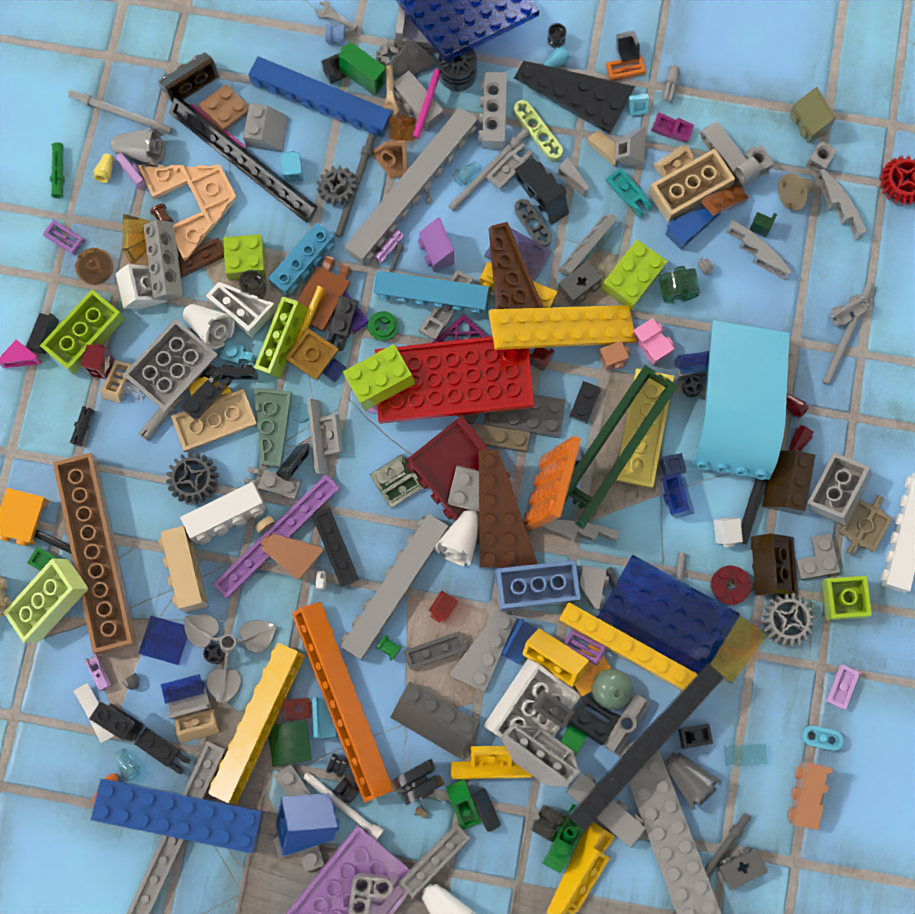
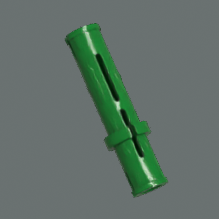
[50,142,65,199]

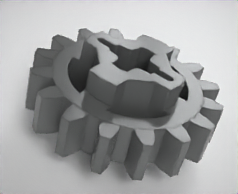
[317,165,358,206]

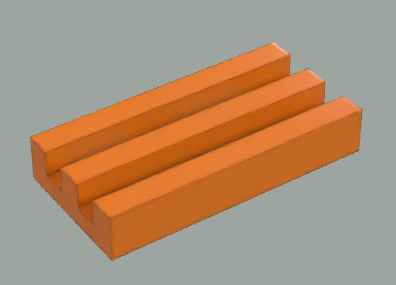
[606,55,646,81]

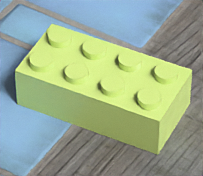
[4,558,88,643]

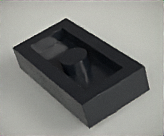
[569,381,601,424]

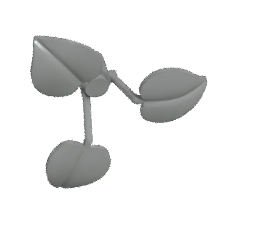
[184,614,276,704]

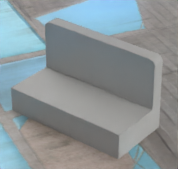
[167,689,212,719]

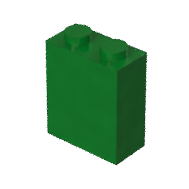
[338,41,386,96]

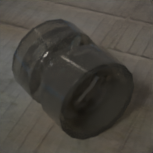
[239,270,267,299]
[530,804,566,842]

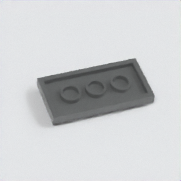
[483,394,566,438]

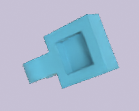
[220,341,256,366]

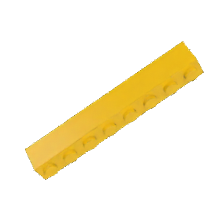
[558,602,696,691]
[209,643,305,805]

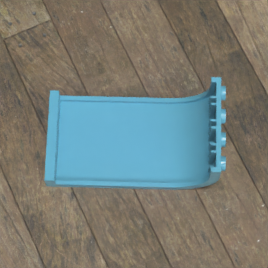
[692,320,789,480]

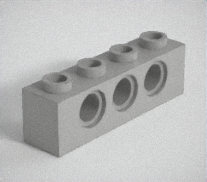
[479,72,507,149]
[144,220,183,300]

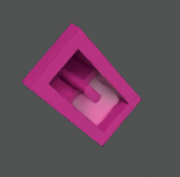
[0,340,42,368]

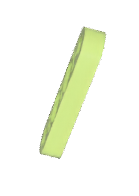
[514,100,563,162]

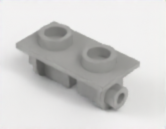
[828,294,870,327]

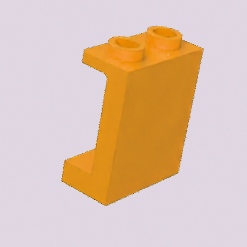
[0,488,49,547]

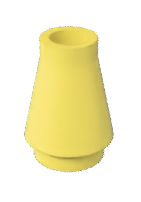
[93,154,114,183]

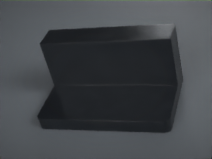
[26,313,59,355]

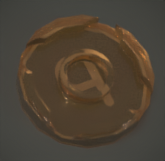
[75,248,114,285]

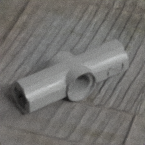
[603,694,650,755]

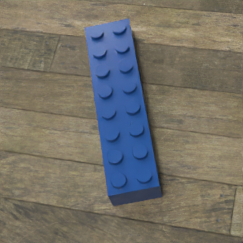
[91,779,265,854]

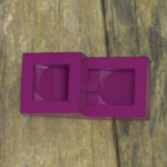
[650,112,694,142]

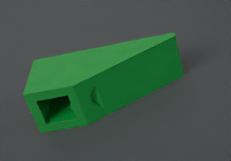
[542,804,583,873]

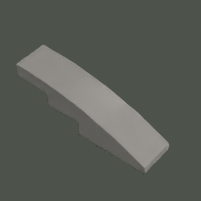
[816,169,867,240]
[726,220,791,280]
[538,520,620,542]

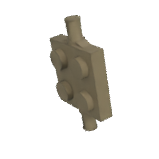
[838,495,893,556]

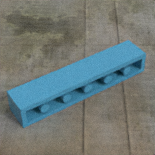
[373,270,491,314]

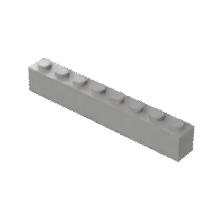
[340,513,449,661]

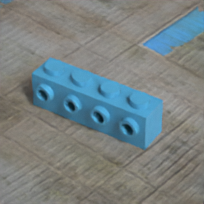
[268,222,335,298]

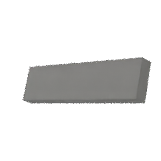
[558,214,617,275]
[398,823,471,899]

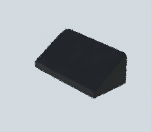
[276,443,310,481]
[471,788,501,832]

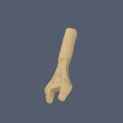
[383,65,400,117]

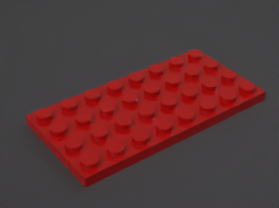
[375,336,534,424]

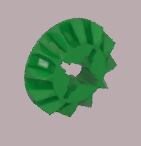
[368,311,398,341]

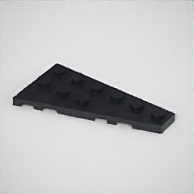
[514,60,635,134]

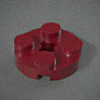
[710,565,751,606]

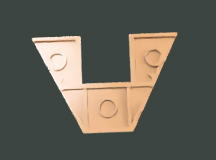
[138,165,237,261]

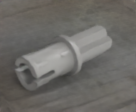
[663,65,681,102]

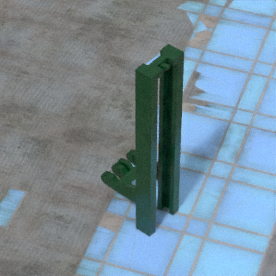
[564,365,678,530]

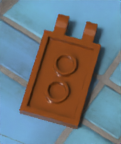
[298,255,352,332]

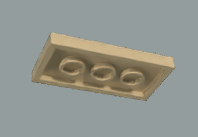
[171,389,257,452]

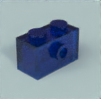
[661,472,695,519]

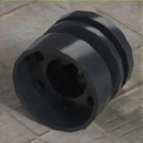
[438,41,477,92]

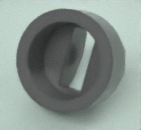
[122,673,140,690]

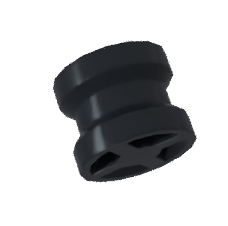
[682,375,703,397]
[203,643,225,664]
[326,753,348,778]

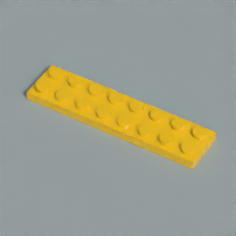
[488,305,636,350]

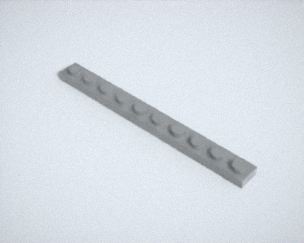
[127,741,226,914]

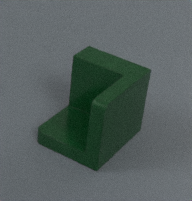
[749,212,777,238]

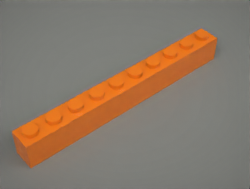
[292,602,394,803]

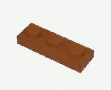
[701,184,749,216]

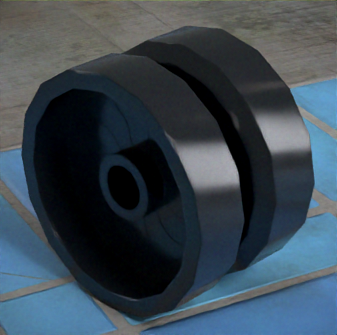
[392,759,445,806]

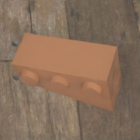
[787,763,833,830]

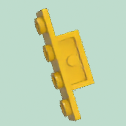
[451,746,533,779]

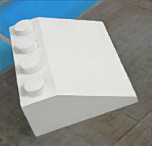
[483,659,581,738]

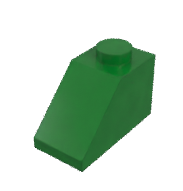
[445,779,482,830]

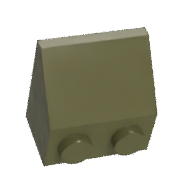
[790,87,836,143]

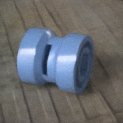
[325,24,345,44]

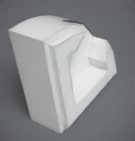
[316,571,326,590]

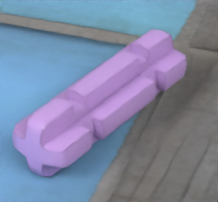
[375,230,404,263]

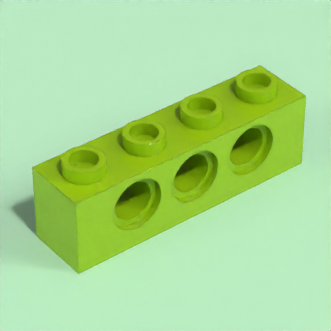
[254,296,308,379]

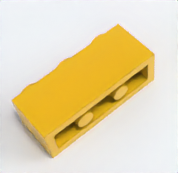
[522,628,589,687]

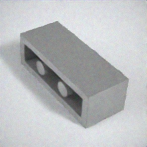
[393,71,444,131]

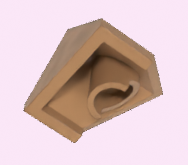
[372,140,407,178]

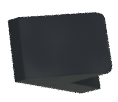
[678,724,713,749]

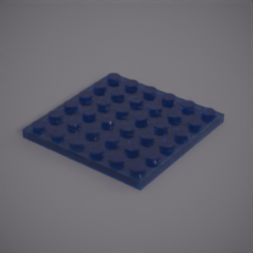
[395,0,539,62]

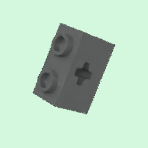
[558,261,603,306]
[717,846,768,890]

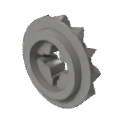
[376,42,402,66]

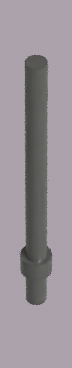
[335,133,376,238]
[672,813,751,914]

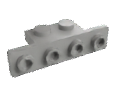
[307,398,343,475]

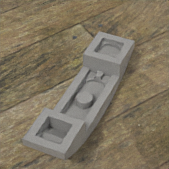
[419,270,473,341]

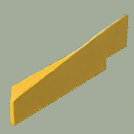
[547,822,616,914]

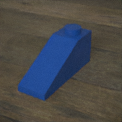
[665,208,722,250]

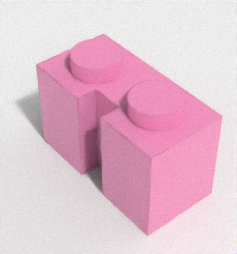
[633,318,674,366]

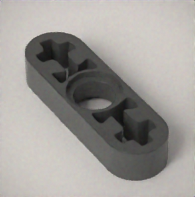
[514,199,552,248]

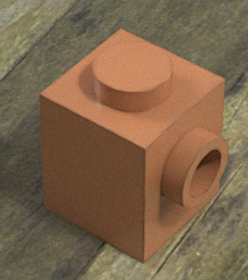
[599,340,630,371]

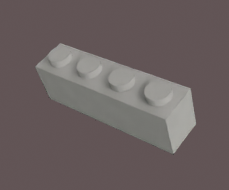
[566,773,646,847]

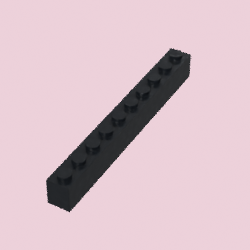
[568,663,724,831]

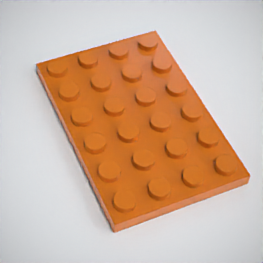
[523,436,581,531]

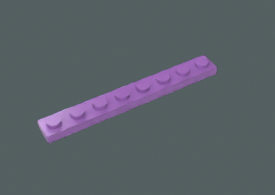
[213,475,340,599]

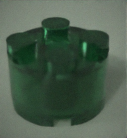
[658,266,701,304]

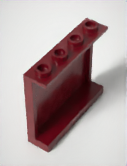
[406,415,511,521]

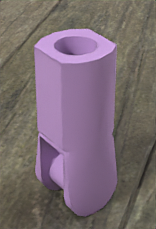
[84,654,112,691]

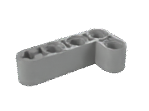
[699,121,761,188]
[348,873,392,914]

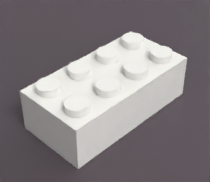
[180,482,268,545]

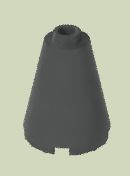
[666,753,722,810]

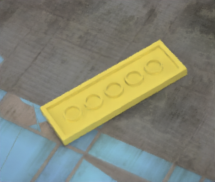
[616,368,674,488]

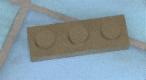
[472,423,530,452]

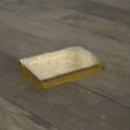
[699,611,766,683]

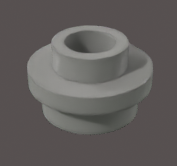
[697,257,714,275]

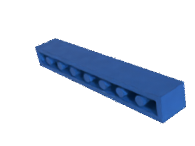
[248,56,392,137]

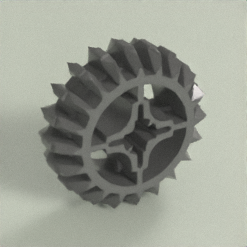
[166,452,219,505]

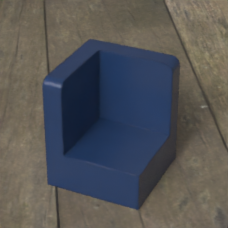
[660,453,687,480]

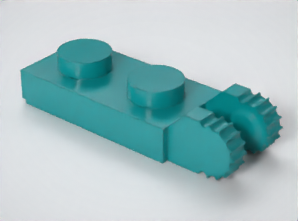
[606,168,652,218]

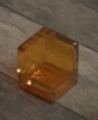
[389,114,416,141]

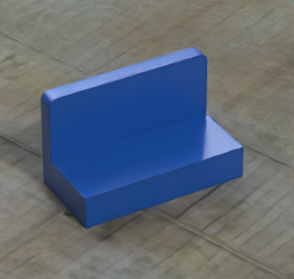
[501,618,538,665]

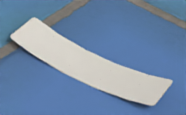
[74,683,114,743]

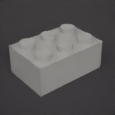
[807,452,872,526]

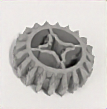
[761,593,816,647]

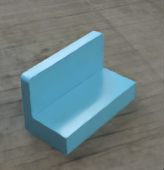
[312,697,336,739]

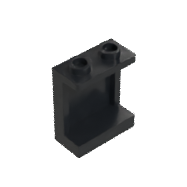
[89,702,145,742]

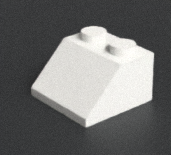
[116,264,167,309]

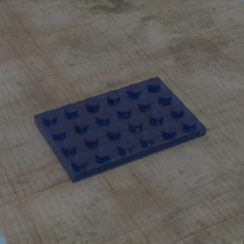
[597,554,740,674]

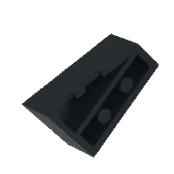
[514,157,569,226]

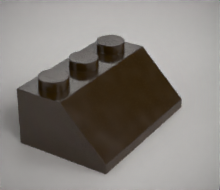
[158,52,220,103]
[762,450,816,515]
[751,533,798,597]

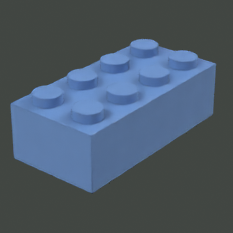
[495,560,581,611]

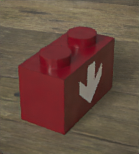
[81,343,114,380]

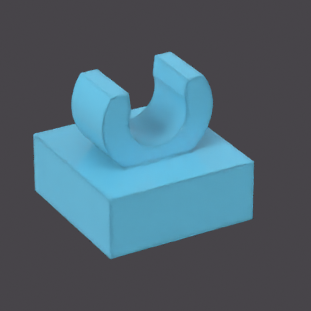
[629,94,649,116]

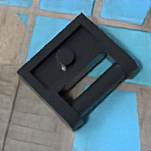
[568,694,620,746]

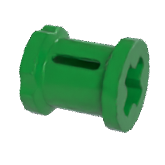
[376,635,402,661]

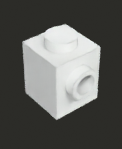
[713,517,743,547]

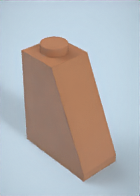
[260,533,323,580]

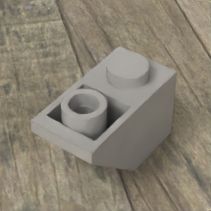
[615,127,646,167]
[579,565,609,611]

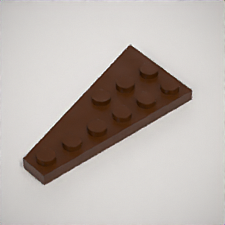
[488,221,544,309]
[479,449,538,568]

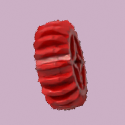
[879,155,915,206]

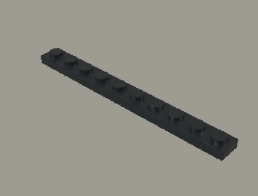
[169,97,318,223]

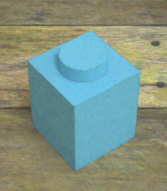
[280,151,303,182]

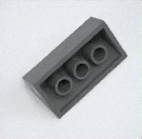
[390,682,480,758]

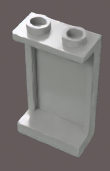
[395,4,468,49]

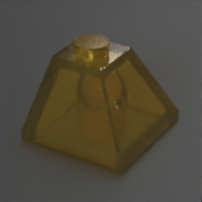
[122,214,150,264]

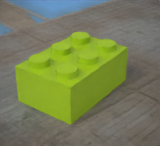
[601,239,668,311]
[343,344,415,411]

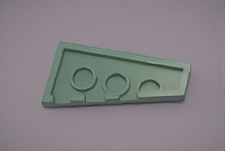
[253,387,292,468]

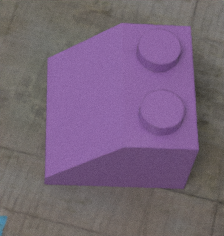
[417,217,455,272]

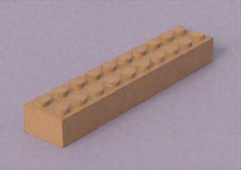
[53,453,137,655]

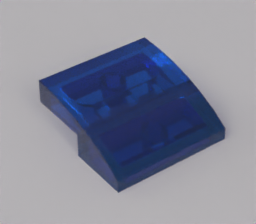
[138,615,187,665]

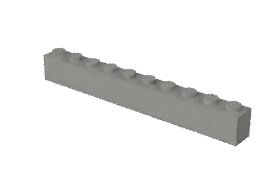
[344,107,478,266]

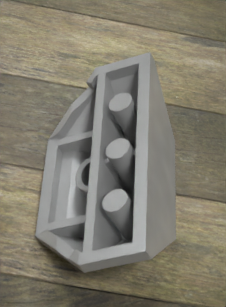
[501,723,580,787]

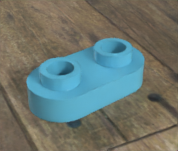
[801,726,843,751]

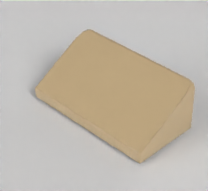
[587,130,618,166]
[653,145,695,178]
[175,709,219,743]

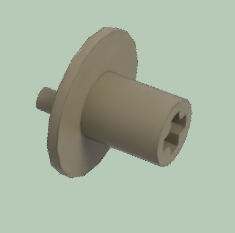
[778,173,814,211]

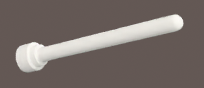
[304,772,384,841]

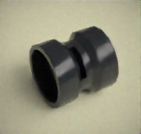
[547,23,566,49]
[332,777,360,805]

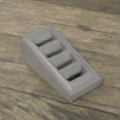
[558,158,589,197]

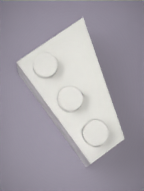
[206,282,277,338]

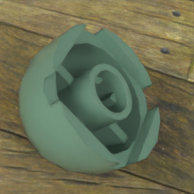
[591,668,633,710]

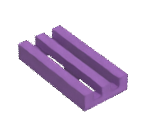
[43,220,85,256]
[563,629,607,666]

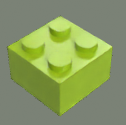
[223,234,267,281]
[821,576,872,621]

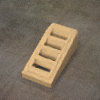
[100,360,132,403]

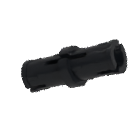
[69,406,94,446]

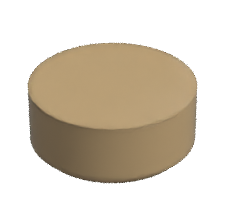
[255,516,275,534]

